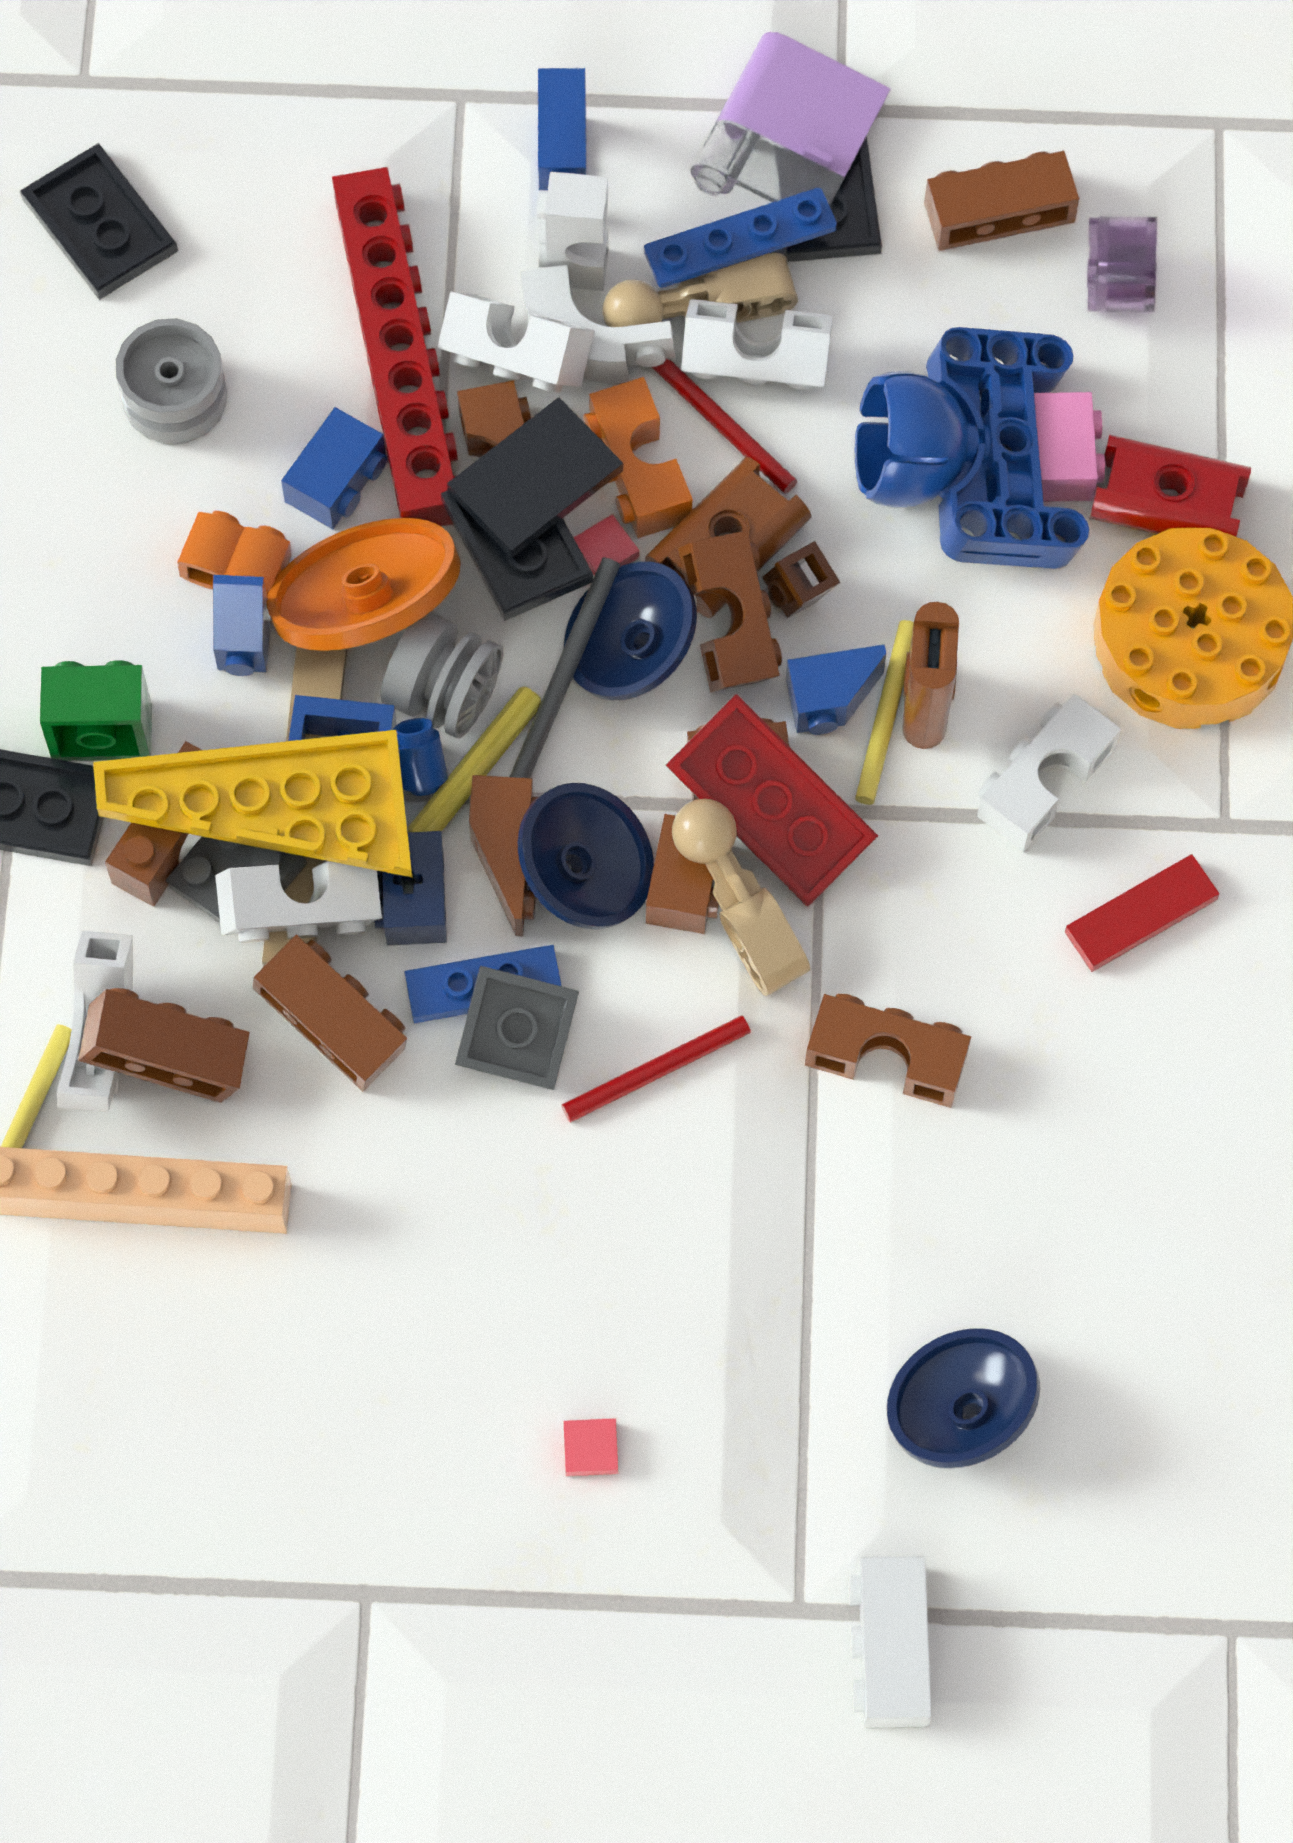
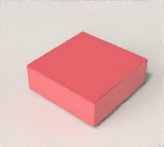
[574,514,640,576]
[563,1418,618,1476]

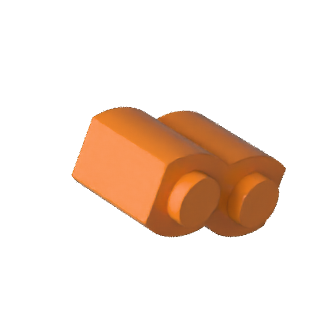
[177,511,292,597]

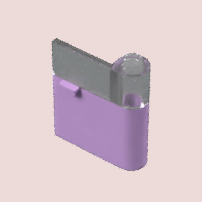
[690,32,891,206]

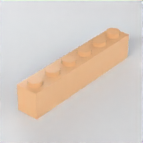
[0,1147,292,1234]

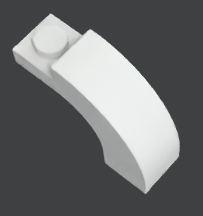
[520,265,676,384]
[57,930,133,1113]

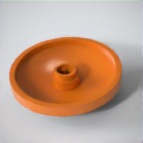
[267,518,461,651]

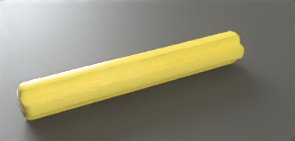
[407,686,541,832]

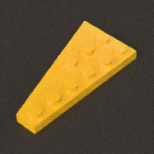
[93,730,412,877]

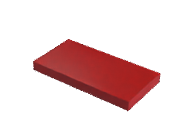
[665,694,878,907]

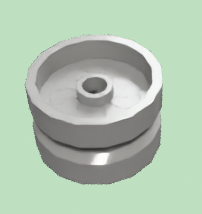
[115,318,227,444]

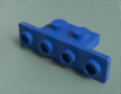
[644,188,837,288]

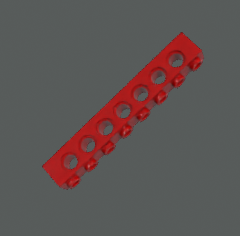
[332,167,458,526]

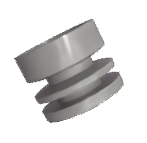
[380,612,504,739]

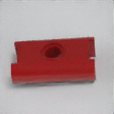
[1089,434,1252,537]

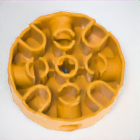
[1093,528,1293,729]

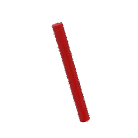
[651,359,798,494]
[561,1015,751,1123]

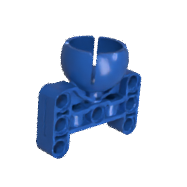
[854,327,1090,569]

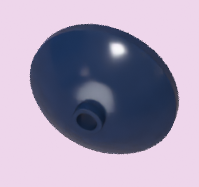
[564,561,697,700]
[518,783,654,929]
[886,1328,1040,1468]

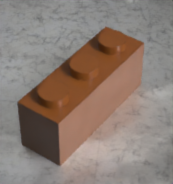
[924,150,1080,251]
[252,934,408,1092]
[78,988,250,1103]

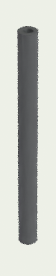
[509,557,620,778]

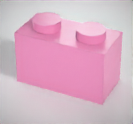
[1034,392,1105,502]

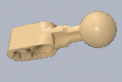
[603,253,798,327]
[672,799,810,996]

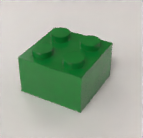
[40,660,152,761]

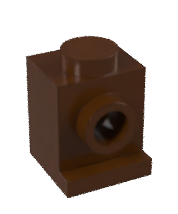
[762,541,841,619]

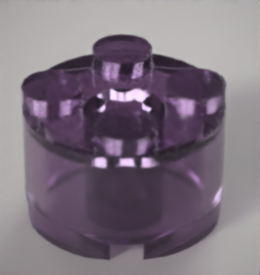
[1087,216,1157,313]

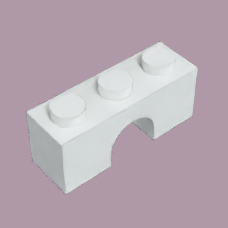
[537,172,609,291]
[437,291,595,393]
[681,299,833,390]
[977,693,1121,852]
[215,861,382,943]

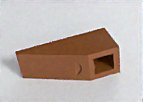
[469,775,538,937]

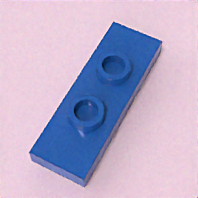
[404,944,562,1024]

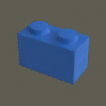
[281,407,388,530]

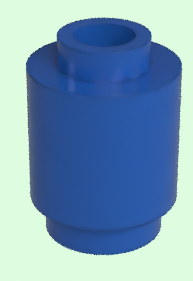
[393,718,448,796]

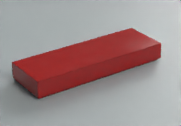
[1065,854,1220,972]

